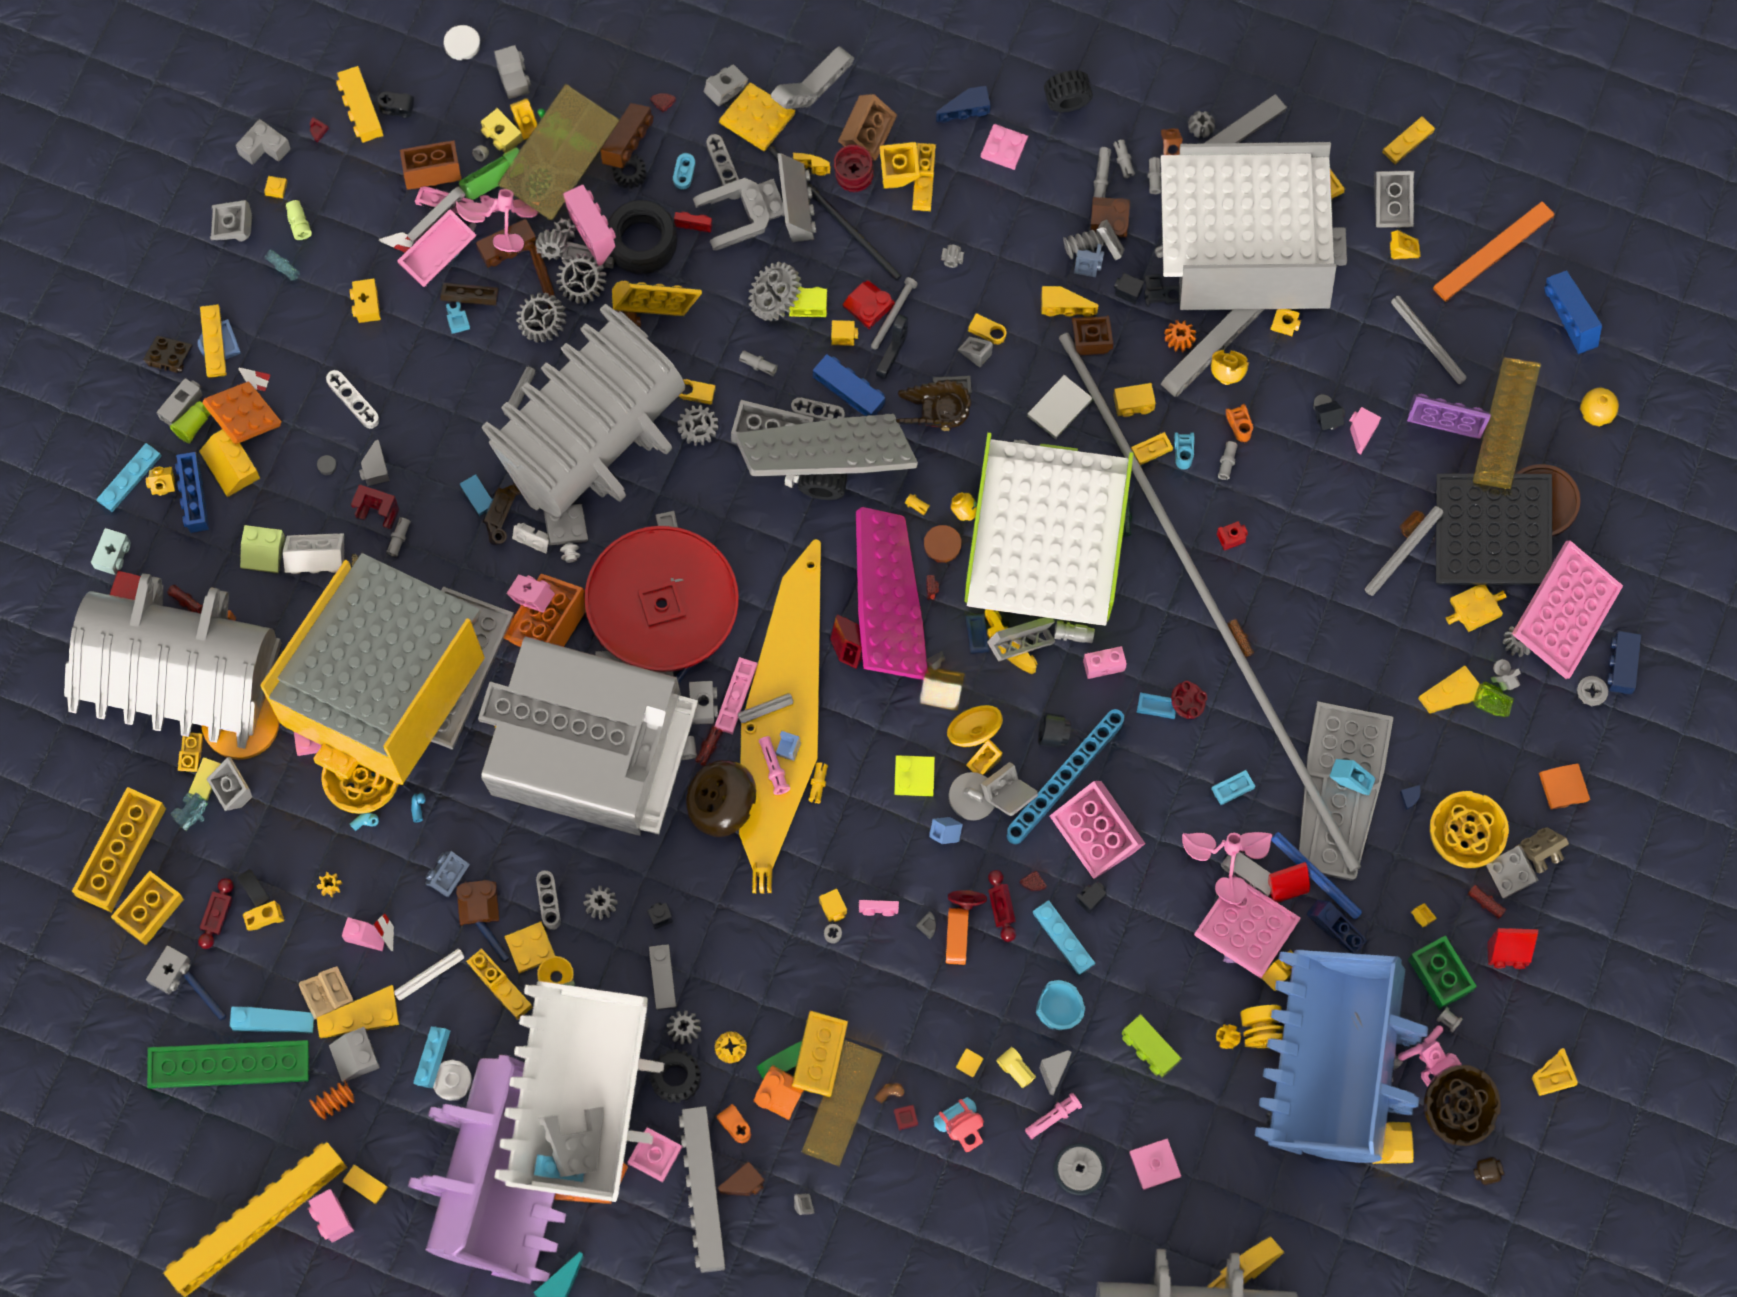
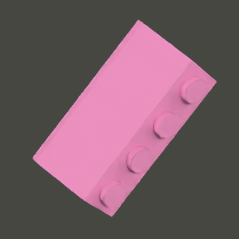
[563,185,616,266]

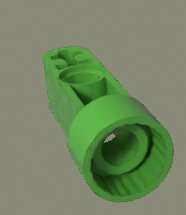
[459,147,529,200]

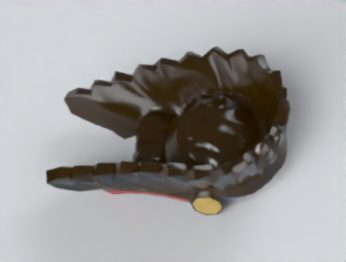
[896,379,971,431]

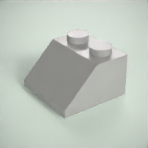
[207,757,252,811]
[329,1027,380,1083]

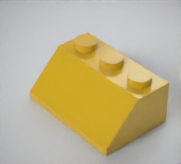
[199,429,260,497]

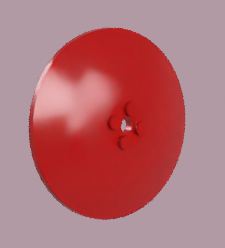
[585,526,739,672]

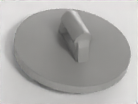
[949,772,995,820]

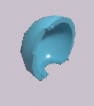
[1036,980,1085,1031]

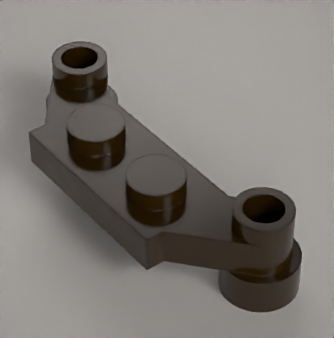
[482,483,522,545]

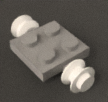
[543,504,588,563]

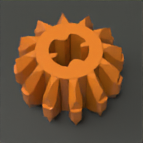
[1164,320,1196,352]

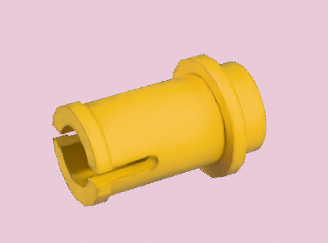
[905,494,930,516]

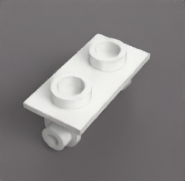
[512,523,549,554]

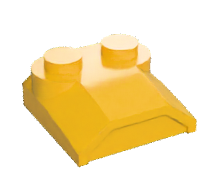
[1372,1122,1413,1164]

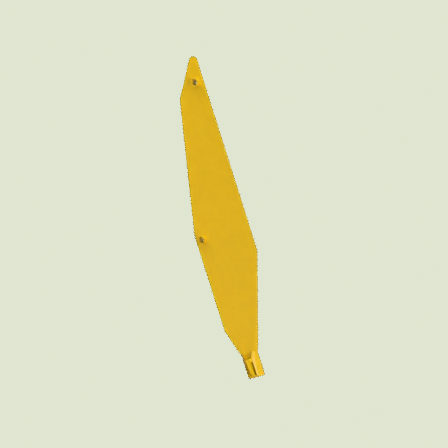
[739,539,821,893]

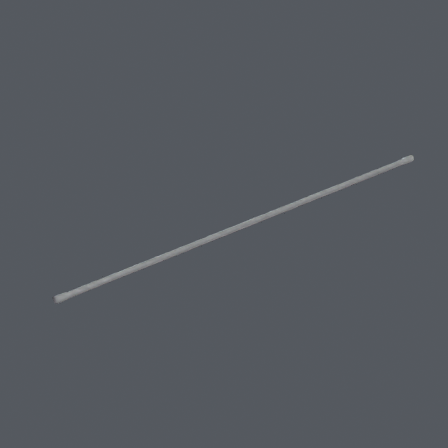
[1059,333,1361,872]

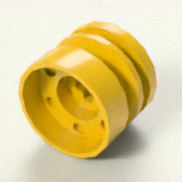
[1240,1005,1284,1048]

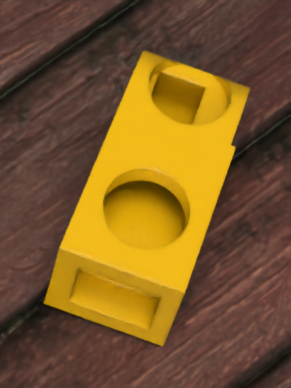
[243,901,285,931]

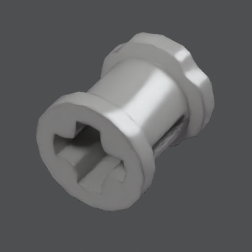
[1436,1007,1463,1033]

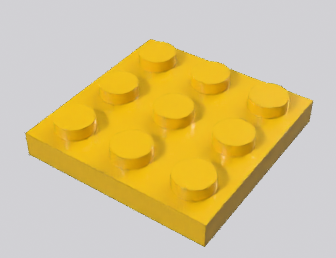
[719,82,795,151]

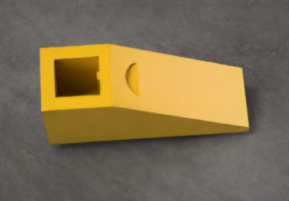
[1041,286,1098,317]

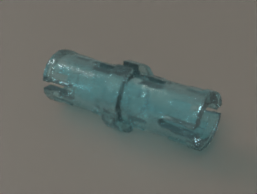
[265,249,300,281]

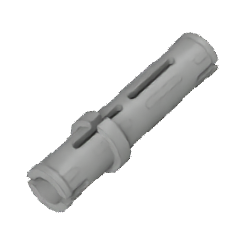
[1094,147,1111,198]

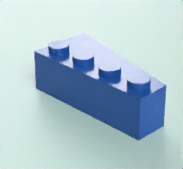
[1544,270,1602,354]

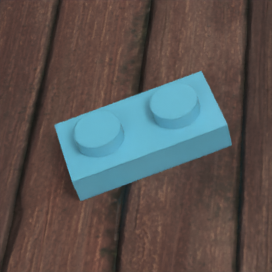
[1211,770,1255,805]

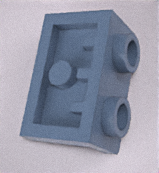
[1074,244,1104,277]
[425,851,470,897]

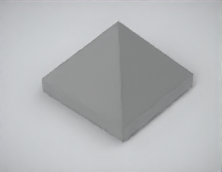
[794,1194,814,1215]

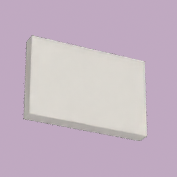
[1027,375,1092,439]

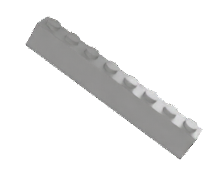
[679,1107,725,1273]

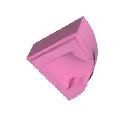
[480,195,500,213]

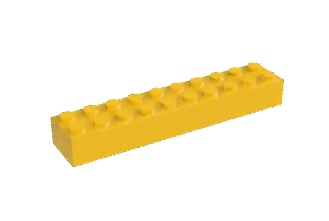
[164,1142,347,1297]

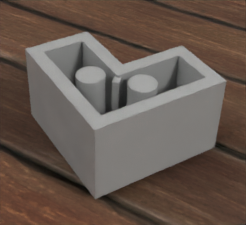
[494,45,531,99]
[236,119,291,165]

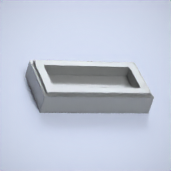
[1097,220,1125,260]

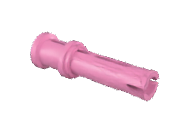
[759,736,790,795]
[1025,1093,1082,1140]

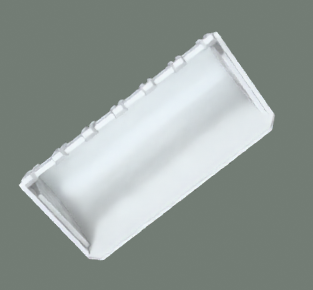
[495,981,665,1202]

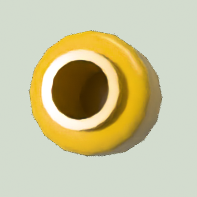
[951,492,977,521]

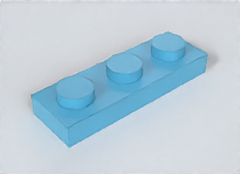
[413,1026,451,1088]
[534,1155,584,1182]

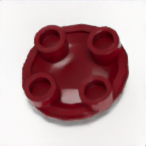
[1171,681,1207,719]

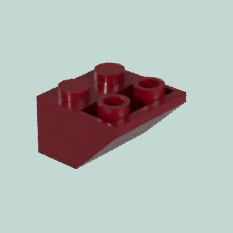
[830,614,863,669]

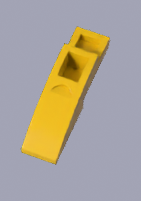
[912,143,936,211]
[985,609,1037,674]
[467,948,533,1020]
[1207,1237,1284,1288]

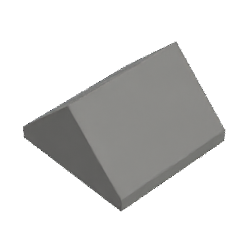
[1039,1051,1071,1095]

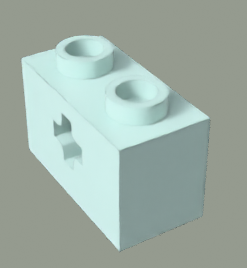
[91,528,131,575]

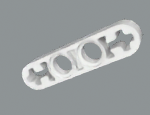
[326,370,379,429]

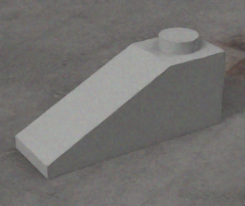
[649,944,676,1010]

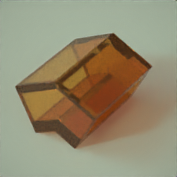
[1399,511,1425,538]

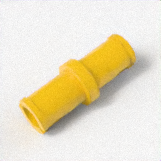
[809,763,828,803]

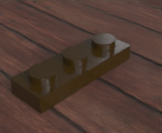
[441,283,499,305]

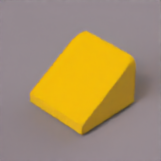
[956,1049,983,1078]

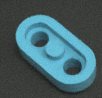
[673,153,695,189]

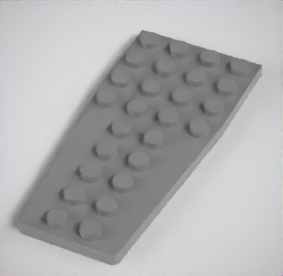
[736,414,918,476]
[1299,701,1393,881]

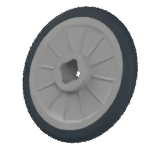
[1053,1143,1106,1195]

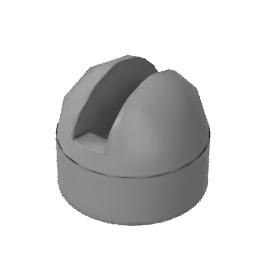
[472,145,489,162]

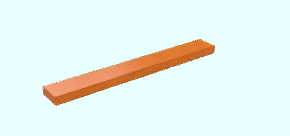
[1433,201,1554,302]

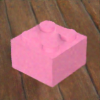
[308,1189,354,1243]

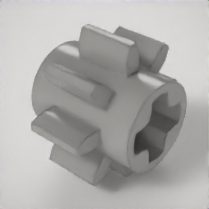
[554,218,576,242]
[941,245,964,268]

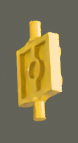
[1446,585,1506,632]

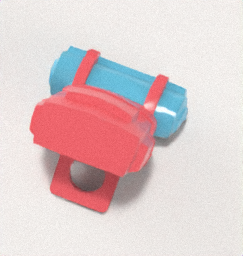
[933,1097,984,1152]

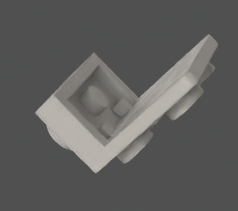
[981,762,1038,816]

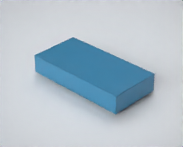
[460,474,492,516]
[1137,692,1176,719]

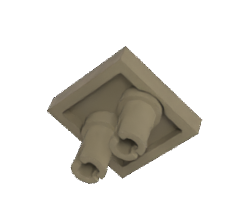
[1515,827,1569,873]

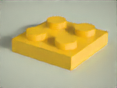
[504,922,555,974]

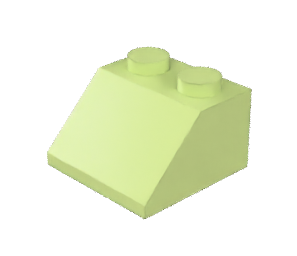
[240,525,285,573]

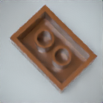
[400,140,462,190]

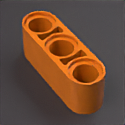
[946,908,968,965]

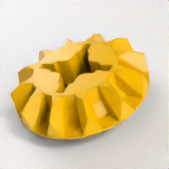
[715,1031,747,1063]

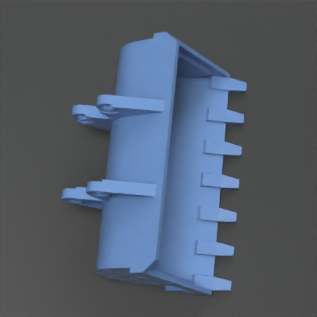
[1255,950,1428,1163]

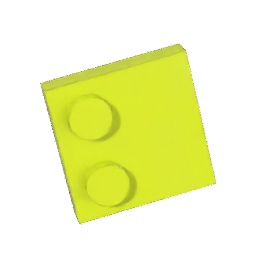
[894,756,935,796]

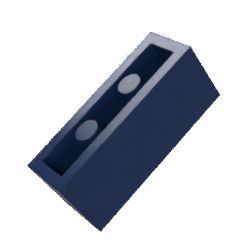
[1606,631,1641,694]

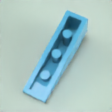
[230,1007,314,1033]

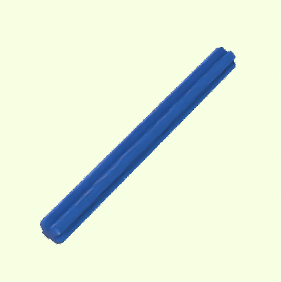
[1271,832,1362,919]

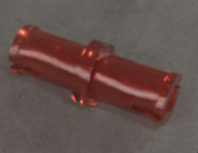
[167,585,203,614]
[695,726,723,766]
[1467,885,1507,919]

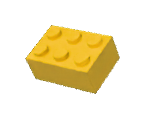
[111,871,184,945]

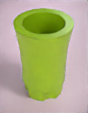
[170,401,210,443]

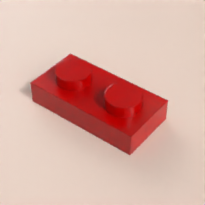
[674,212,712,233]

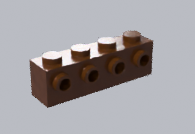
[600,103,654,168]

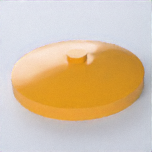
[201,695,280,760]

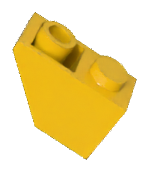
[1262,950,1293,991]

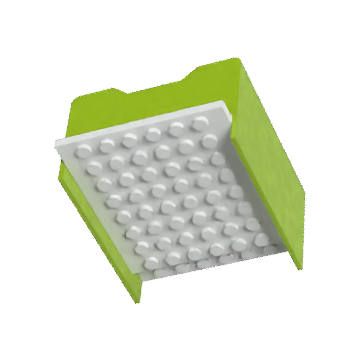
[965,433,1134,626]

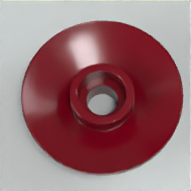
[948,890,987,910]

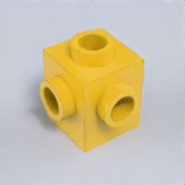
[146,467,176,495]

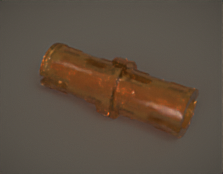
[1227,619,1255,658]

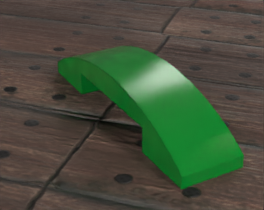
[757,1041,802,1080]

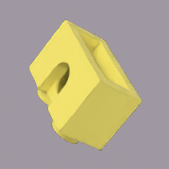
[481,108,523,153]

